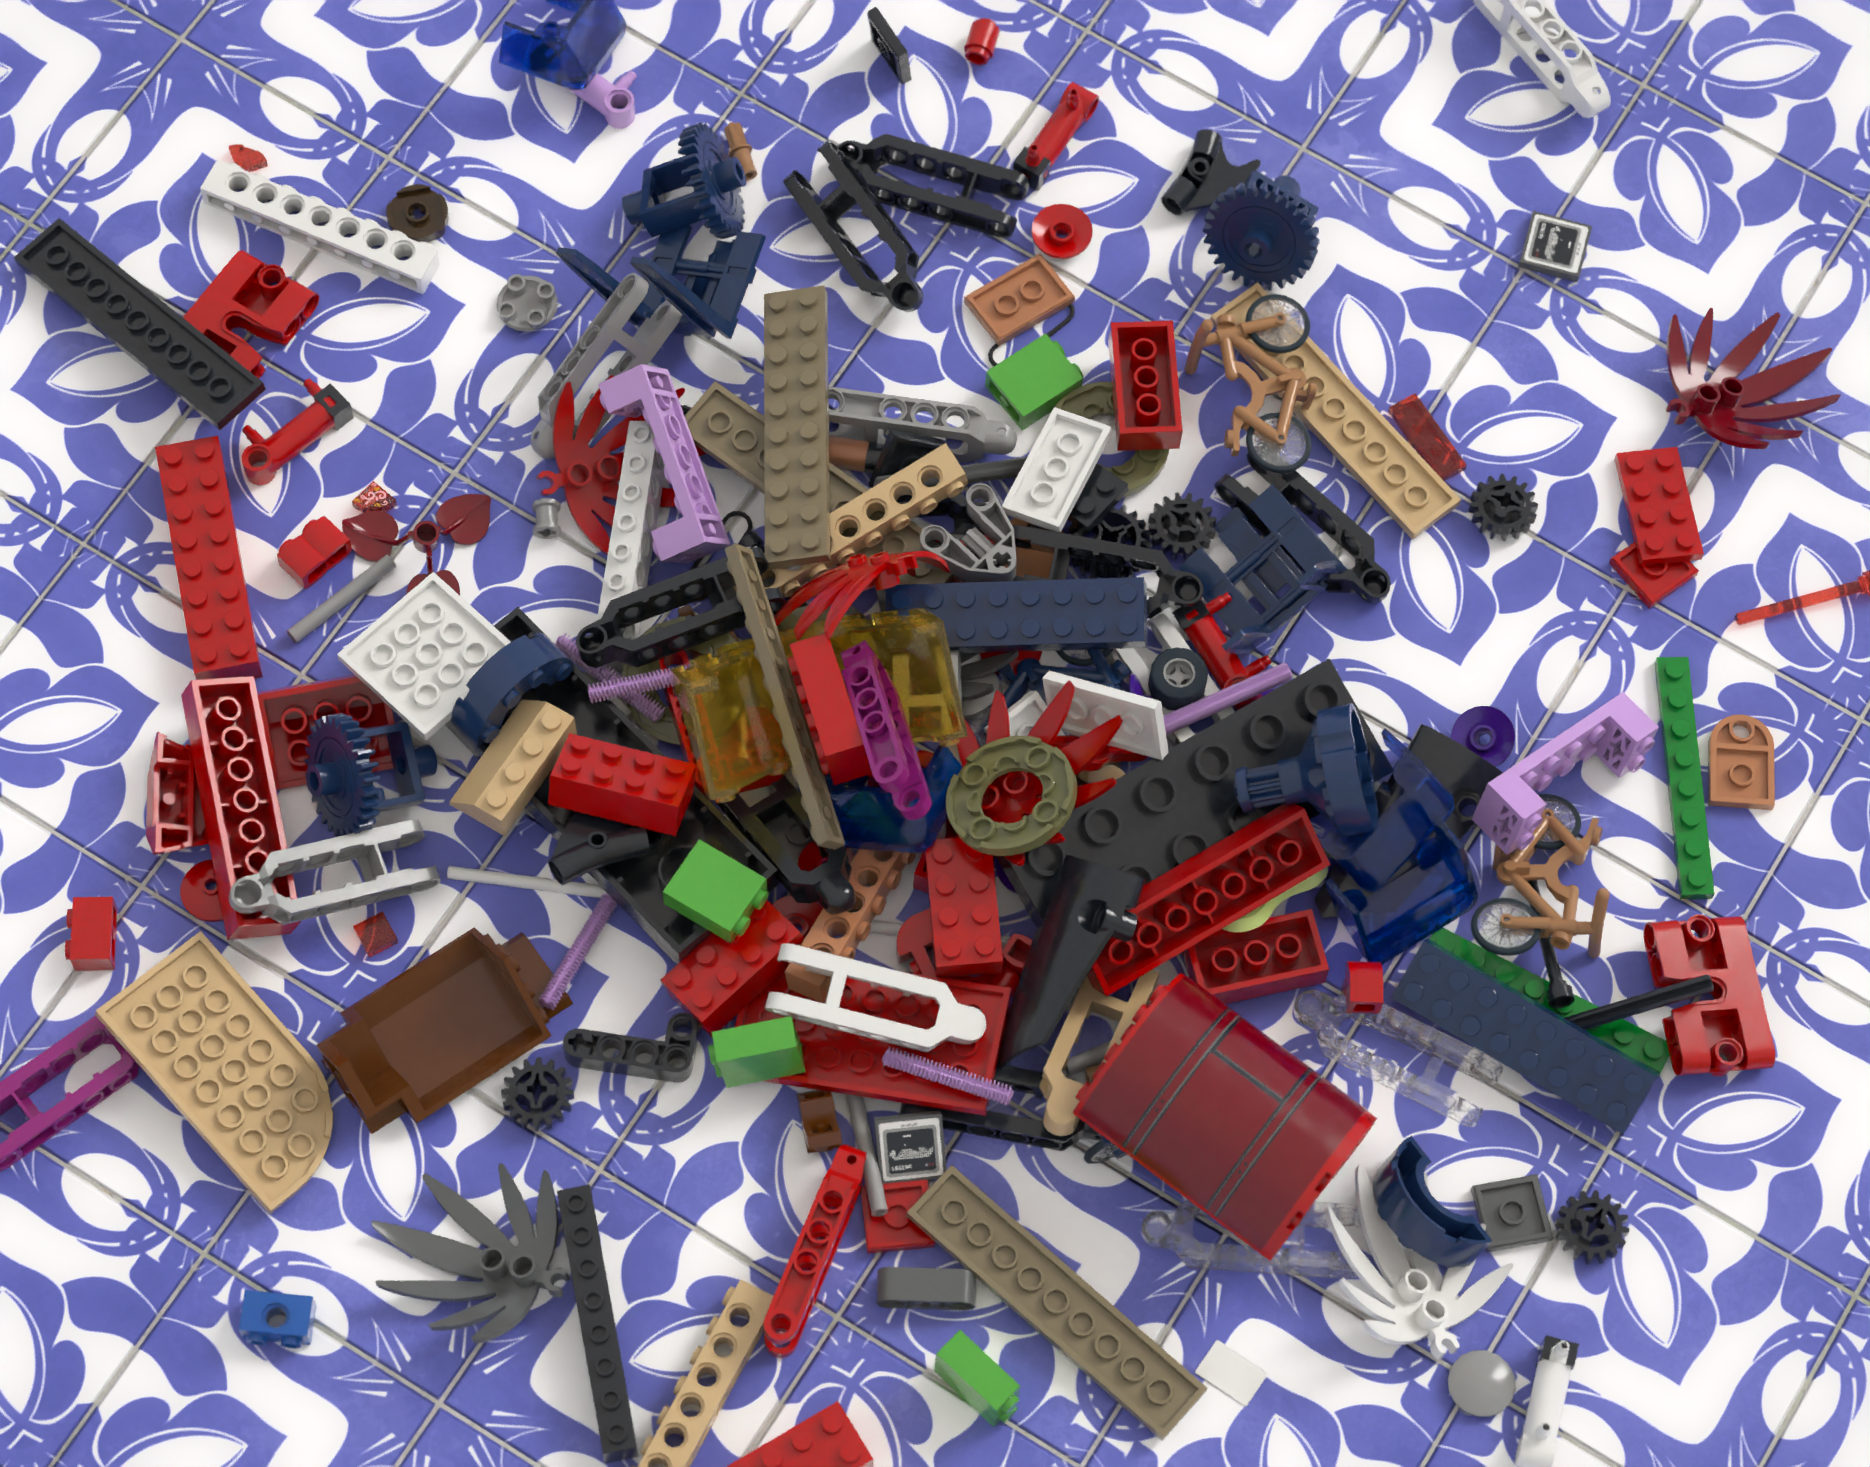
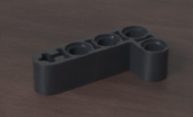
[563,1013,698,1083]

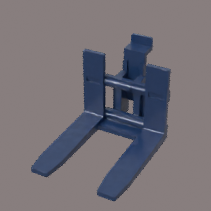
[556,225,766,339]
[1177,484,1348,654]

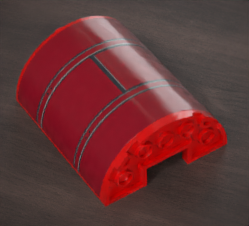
[1072,973,1378,1261]

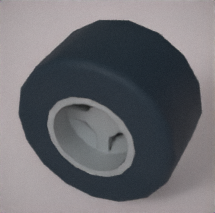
[1148,647,1208,711]

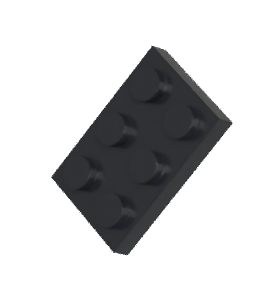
[1015,463,1129,534]

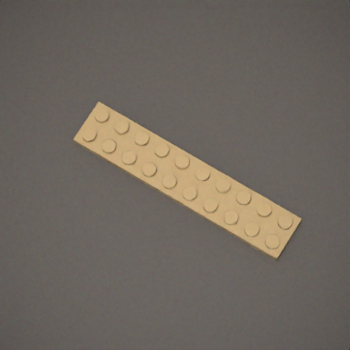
[1210,282,1461,540]

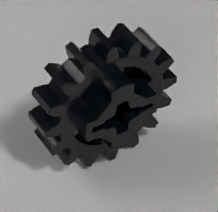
[1468,474,1538,541]
[1148,492,1216,560]
[501,1057,574,1131]
[1554,1190,1630,1265]

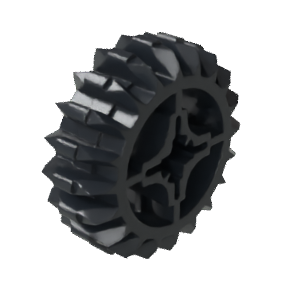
[1069,504,1152,579]

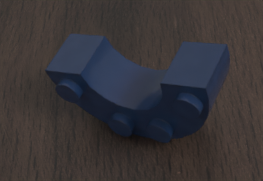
[451,632,574,749]
[1373,1136,1493,1268]

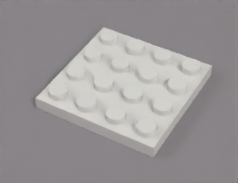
[337,572,511,741]

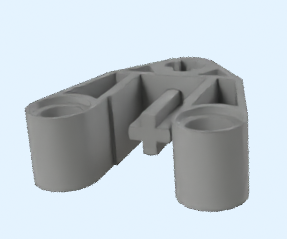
[920,483,1017,582]

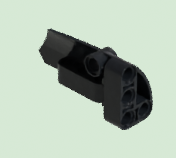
[1314,724,1503,919]
[996,855,1145,1072]

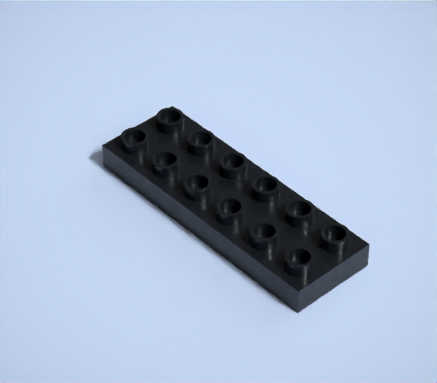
[445,607,779,964]
[996,659,1394,928]

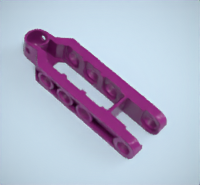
[841,640,932,820]
[0,1016,139,1172]

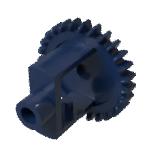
[622,122,746,239]
[1203,170,1320,290]
[304,713,438,837]

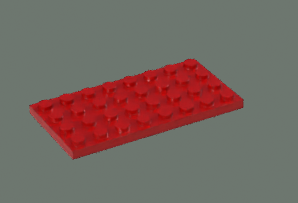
[735,970,1012,1116]

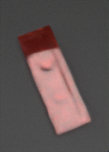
[1388,393,1467,481]

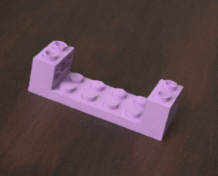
[598,364,731,564]
[1472,692,1659,855]

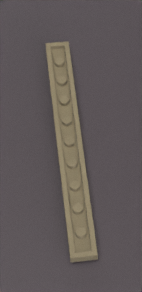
[725,543,846,850]

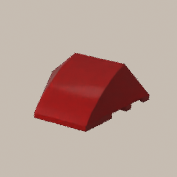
[146,732,209,855]

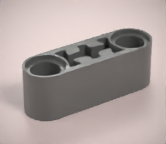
[877,1267,976,1310]

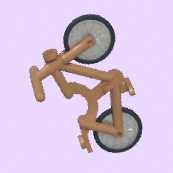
[1184,294,1317,473]
[1471,794,1609,959]

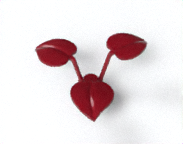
[342,494,491,595]

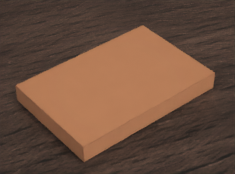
[964,253,1075,346]

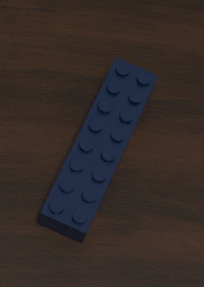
[886,577,1147,655]
[1391,939,1659,1134]

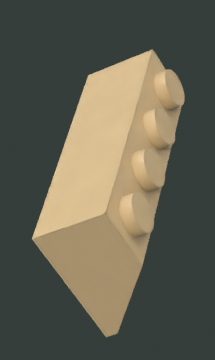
[449,700,577,836]

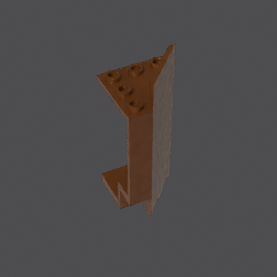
[316,927,573,1134]

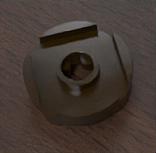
[386,184,449,243]

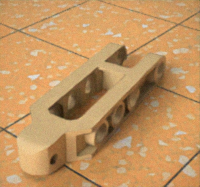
[1039,969,1160,1136]

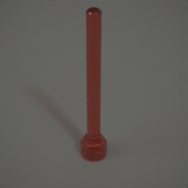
[1735,570,1870,626]

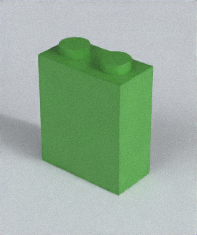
[985,333,1084,431]
[663,839,769,943]
[708,1016,806,1088]
[934,1330,1020,1427]

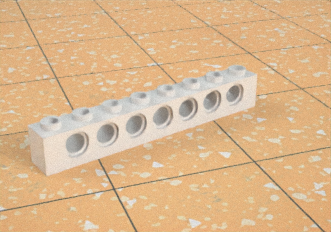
[200,159,440,294]
[597,421,665,672]

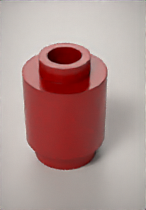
[964,18,1000,65]

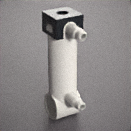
[1514,1335,1579,1467]

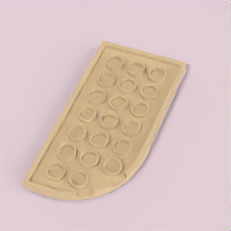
[95,931,333,1214]

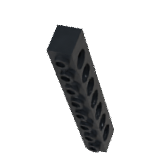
[557,1184,639,1463]

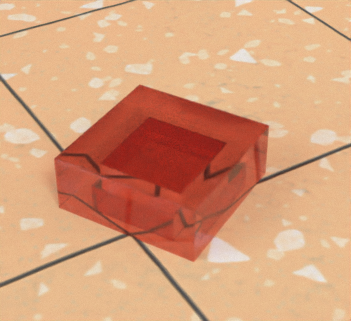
[353,911,398,957]

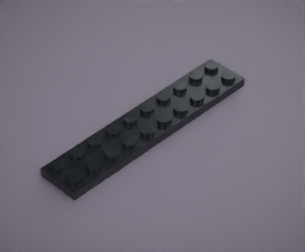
[13,218,266,430]

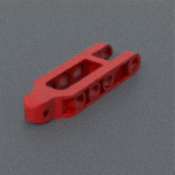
[764,1144,867,1358]

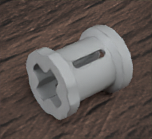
[532,498,561,539]

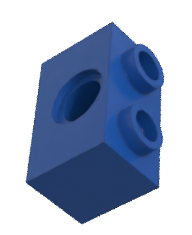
[239,1290,317,1349]

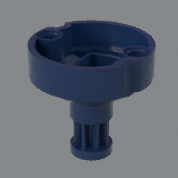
[1234,703,1378,837]

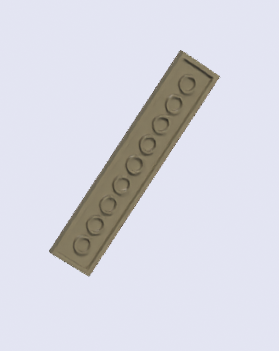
[764,285,830,569]
[685,381,954,585]
[906,1165,1208,1441]

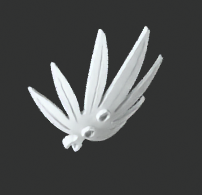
[1325,1164,1514,1360]

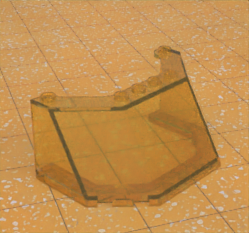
[670,608,968,803]

